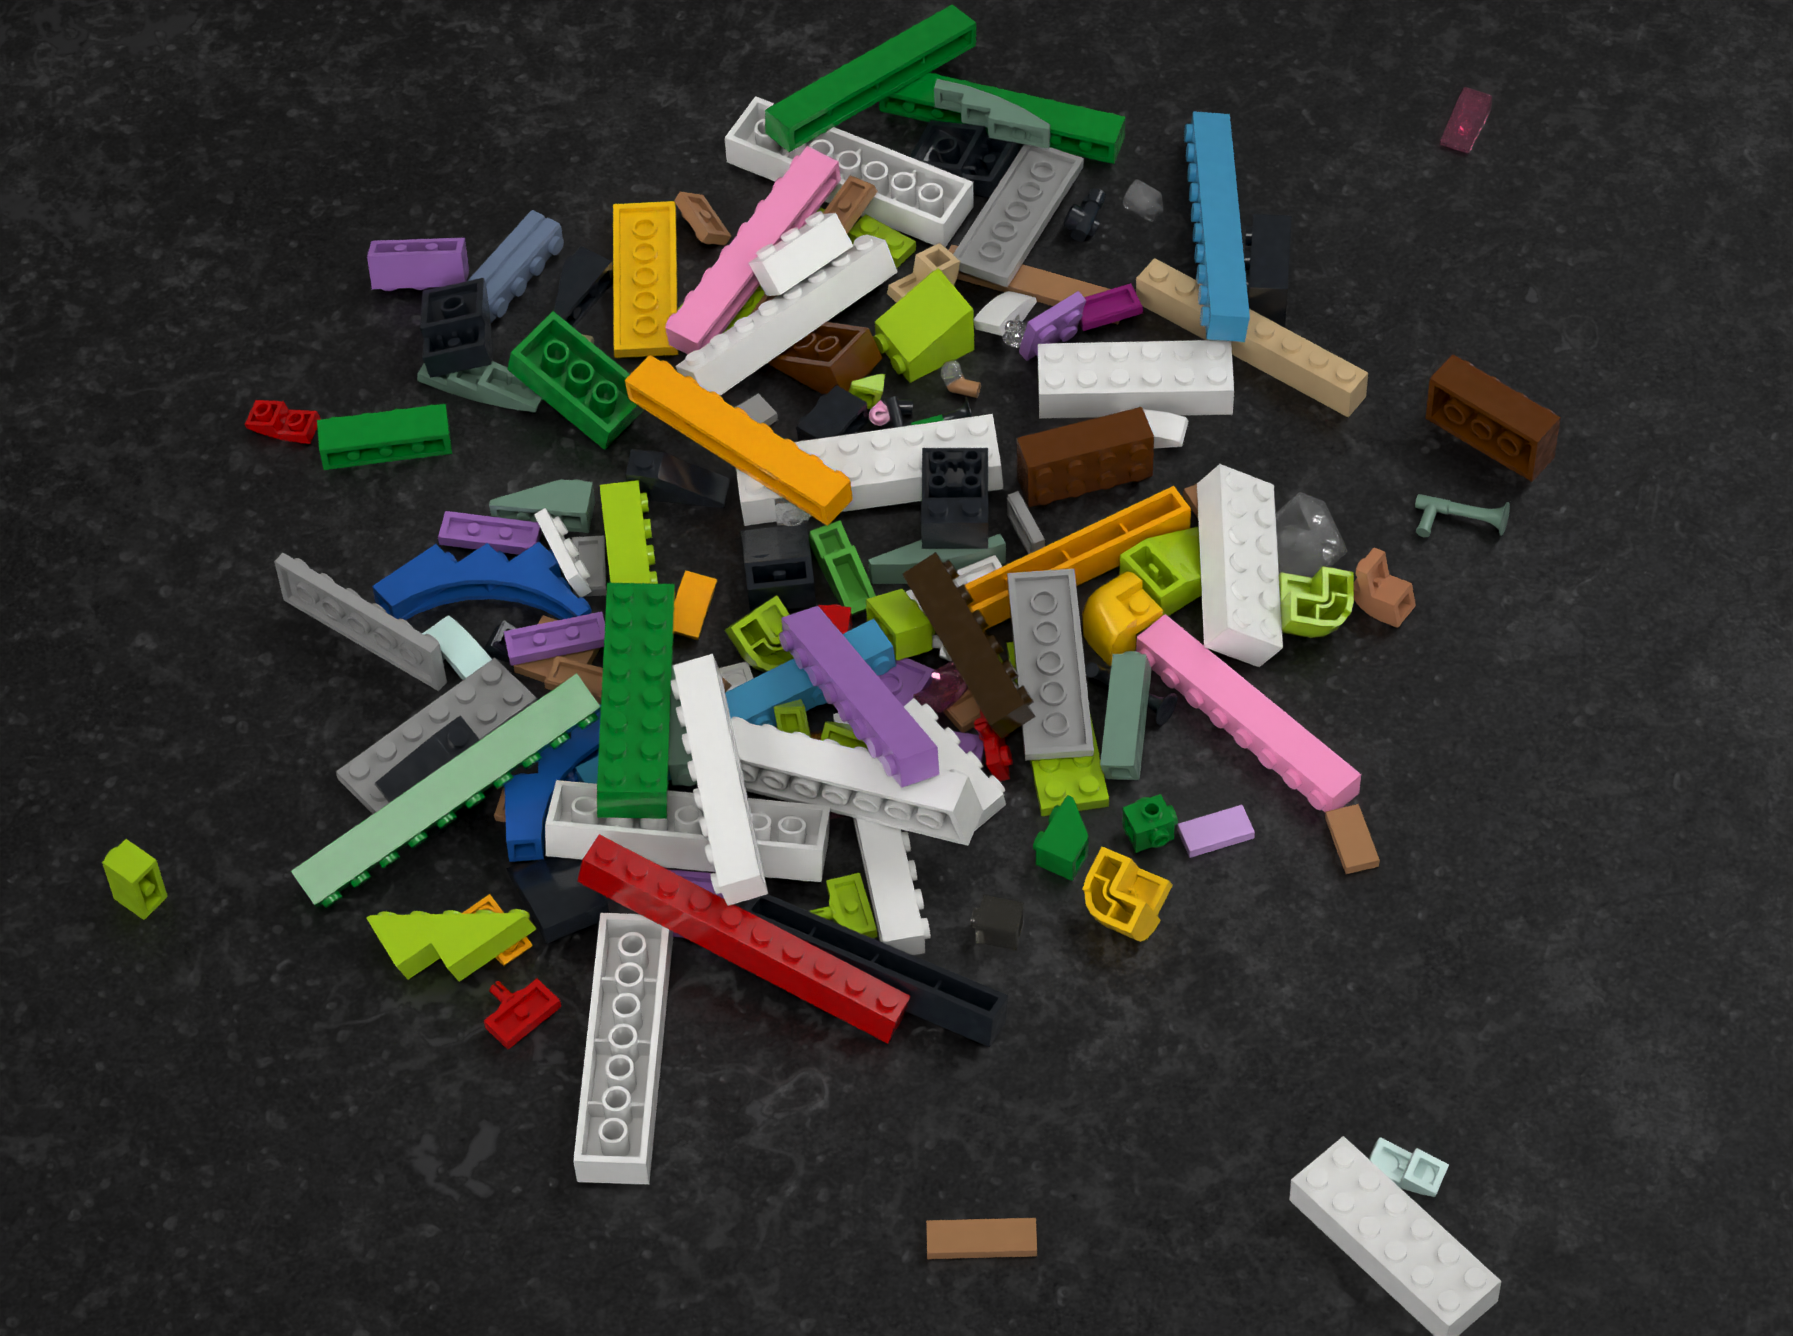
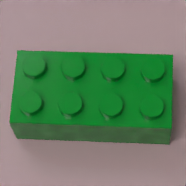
[507,311,645,450]

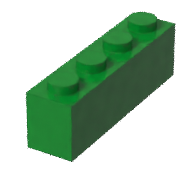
[317,404,452,470]

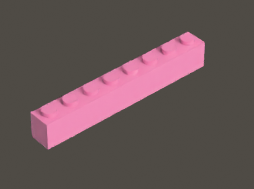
[665,146,841,354]
[1136,614,1361,812]

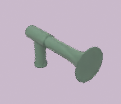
[1415,494,1510,537]

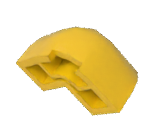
[1082,571,1163,666]
[1082,847,1173,942]

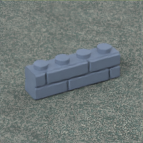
[468,210,564,323]

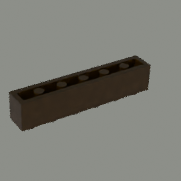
[902,552,1036,739]

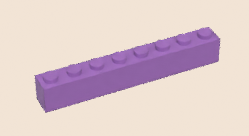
[779,606,940,788]

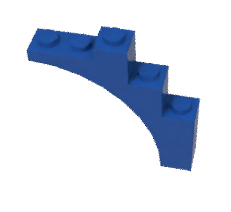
[372,542,592,620]
[504,705,601,862]

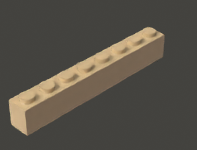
[1136,258,1368,417]

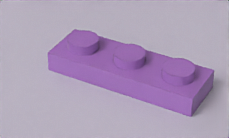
[438,511,542,555]
[503,612,605,666]

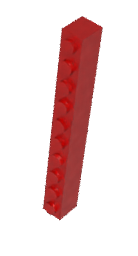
[577,834,911,1044]

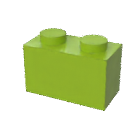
[866,589,935,661]
[102,839,168,920]

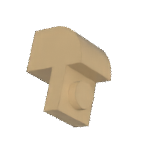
[887,243,960,303]

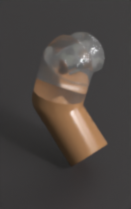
[941,361,981,398]

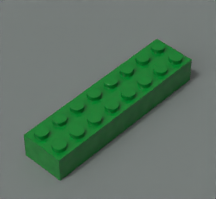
[597,583,675,819]

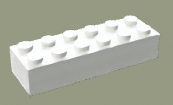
[1038,340,1234,418]
[1197,464,1283,667]
[1289,1136,1501,1336]

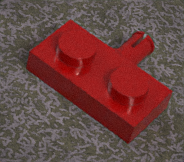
[974,709,1013,782]
[484,978,561,1049]

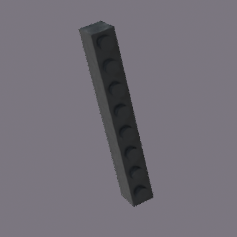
[744,894,1008,1047]

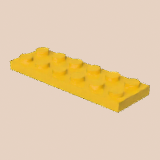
[613,201,678,358]

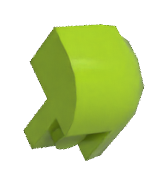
[1279,566,1354,638]
[724,596,794,673]

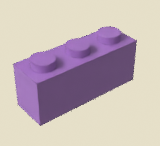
[367,238,469,291]

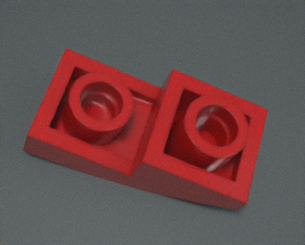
[245,400,321,444]

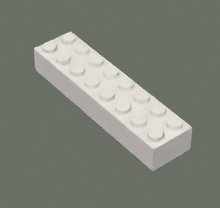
[725,96,974,247]
[736,414,1003,526]
[731,717,983,846]
[545,780,830,882]
[573,913,673,1184]

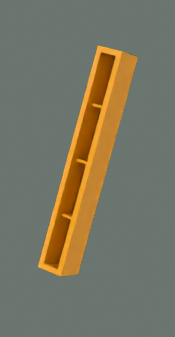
[625,355,853,526]
[965,486,1191,630]

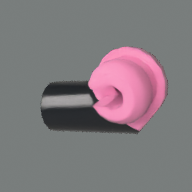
[869,398,913,426]

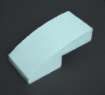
[422,615,492,680]
[1369,1137,1449,1197]

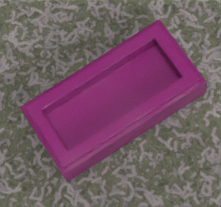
[1079,283,1143,331]

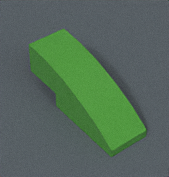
[808,520,876,615]

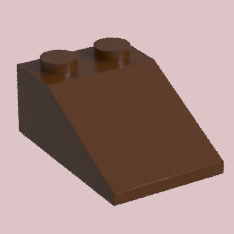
[768,322,882,394]

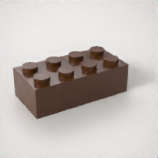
[1425,354,1561,482]
[1017,407,1154,507]

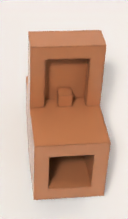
[1354,548,1416,628]

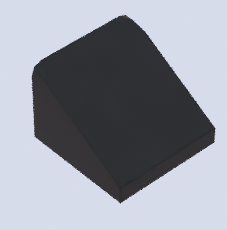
[484,620,517,663]

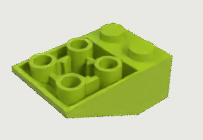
[1120,527,1202,616]

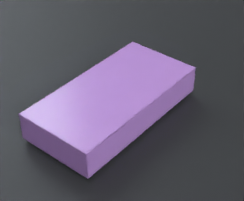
[1177,805,1255,858]

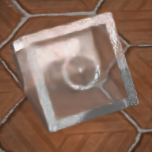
[1275,492,1348,577]

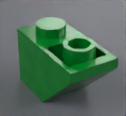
[1033,795,1089,881]

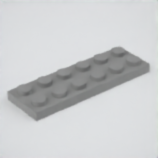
[953,144,1084,287]
[274,553,447,691]
[1007,569,1094,761]
[336,658,537,814]

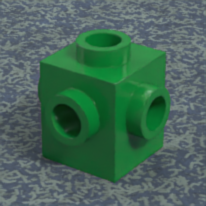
[1122,794,1178,853]

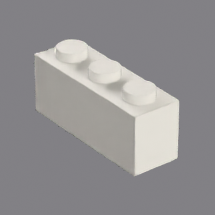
[749,211,853,296]

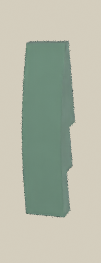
[934,79,1050,149]
[417,361,543,412]
[868,534,1006,584]

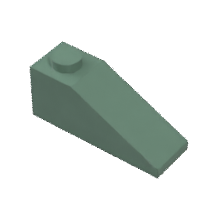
[489,479,595,533]

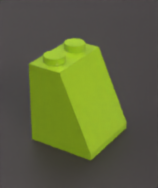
[873,268,974,383]

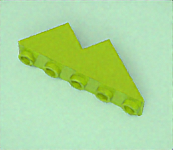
[367,909,536,982]

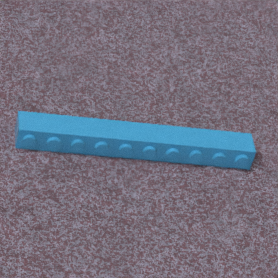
[1184,112,1250,342]
[575,619,896,784]

